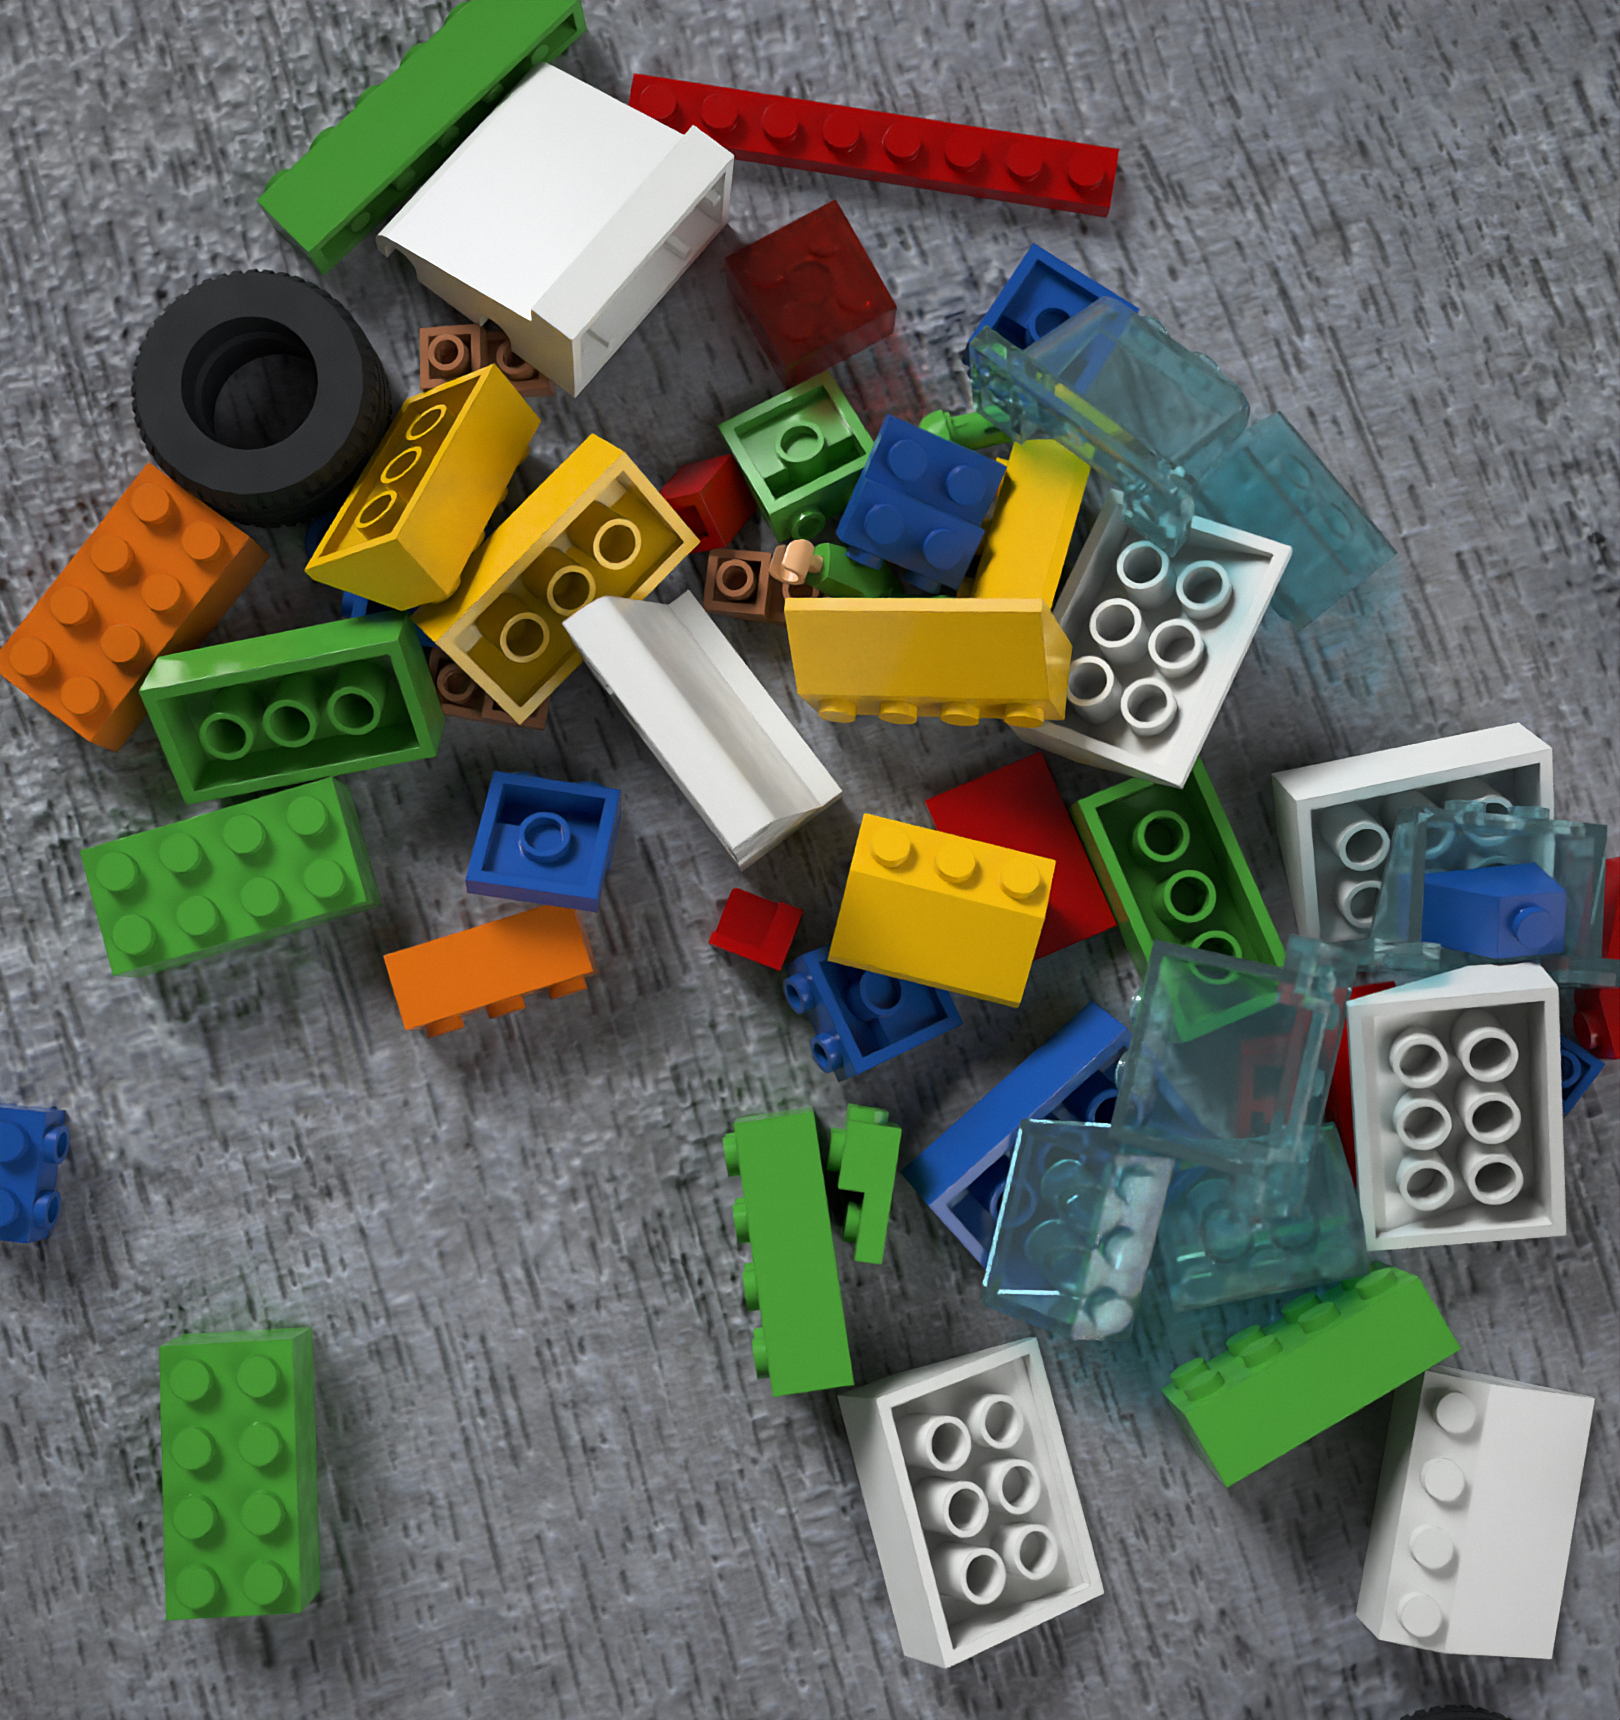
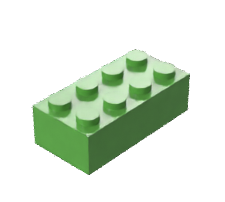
[139,609,446,805]
[1067,755,1303,1043]
[79,777,383,978]
[723,1106,854,1397]
[1160,1259,1461,1488]
[159,1327,321,1621]

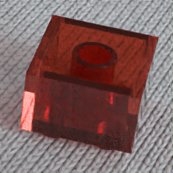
[725,199,897,391]

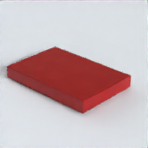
[924,751,1117,962]

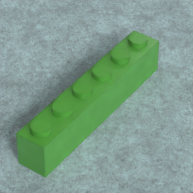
[256,0,587,276]

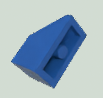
[1405,862,1567,959]

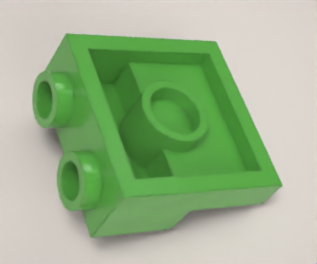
[717,370,874,543]
[825,1103,902,1265]

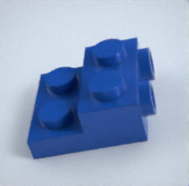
[961,243,1140,428]
[836,413,1007,594]
[465,771,621,912]
[783,942,963,1083]
[0,1103,70,1243]

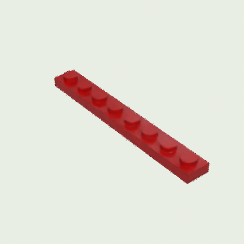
[628,73,1119,218]

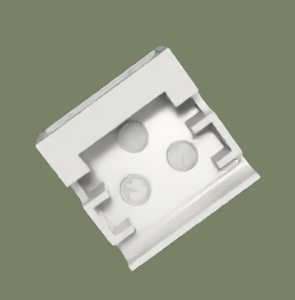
[376,61,734,398]
[562,590,843,872]

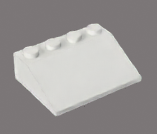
[1008,488,1293,790]
[1271,723,1556,974]
[1345,959,1566,1252]
[837,1337,1105,1669]
[1356,1364,1595,1659]

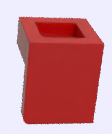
[659,454,756,554]
[708,888,804,973]

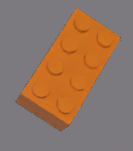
[0,462,271,753]

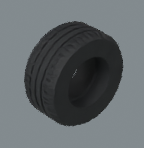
[131,269,393,528]

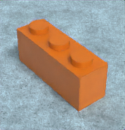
[383,905,599,1039]

